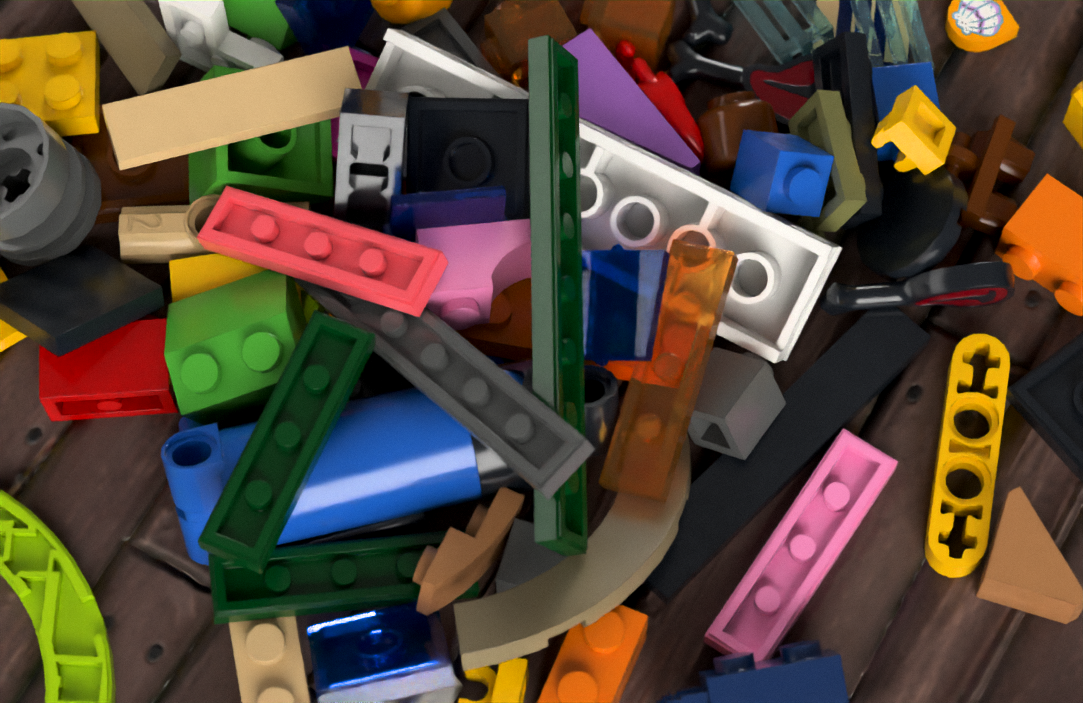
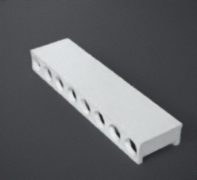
[336,28,843,363]

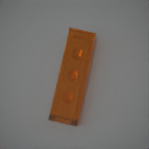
[599,239,739,503]

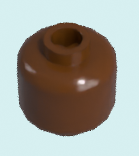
[696,91,779,185]

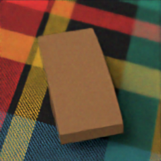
[412,487,525,616]

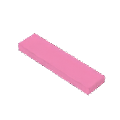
[703,428,898,662]

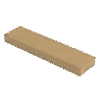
[102,46,362,171]

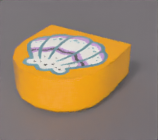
[945,0,1019,52]

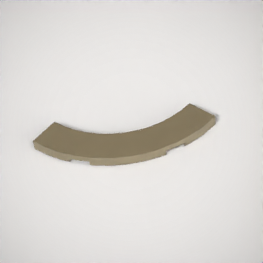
[453,426,691,671]

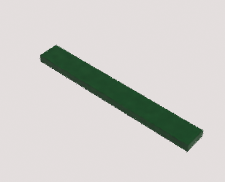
[528,35,588,557]

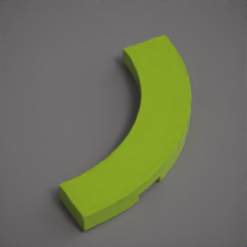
[0,489,116,703]

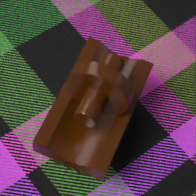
[942,114,1036,237]

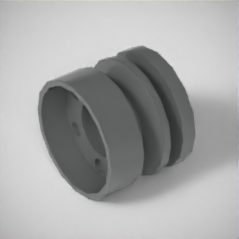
[0,102,101,267]

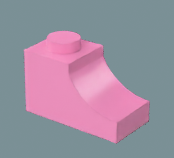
[416,219,531,330]

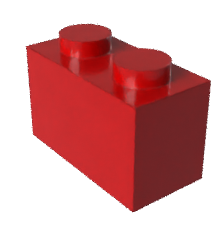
[39,314,178,422]

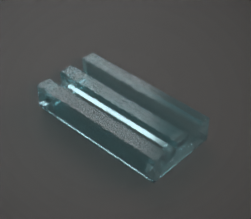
[733,0,834,65]
[850,0,935,74]

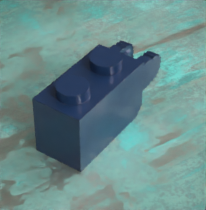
[655,640,849,703]

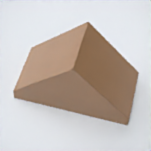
[976,486,1083,624]

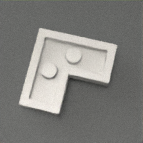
[158,0,284,72]

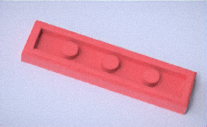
[196,185,449,317]

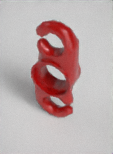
[615,40,704,165]

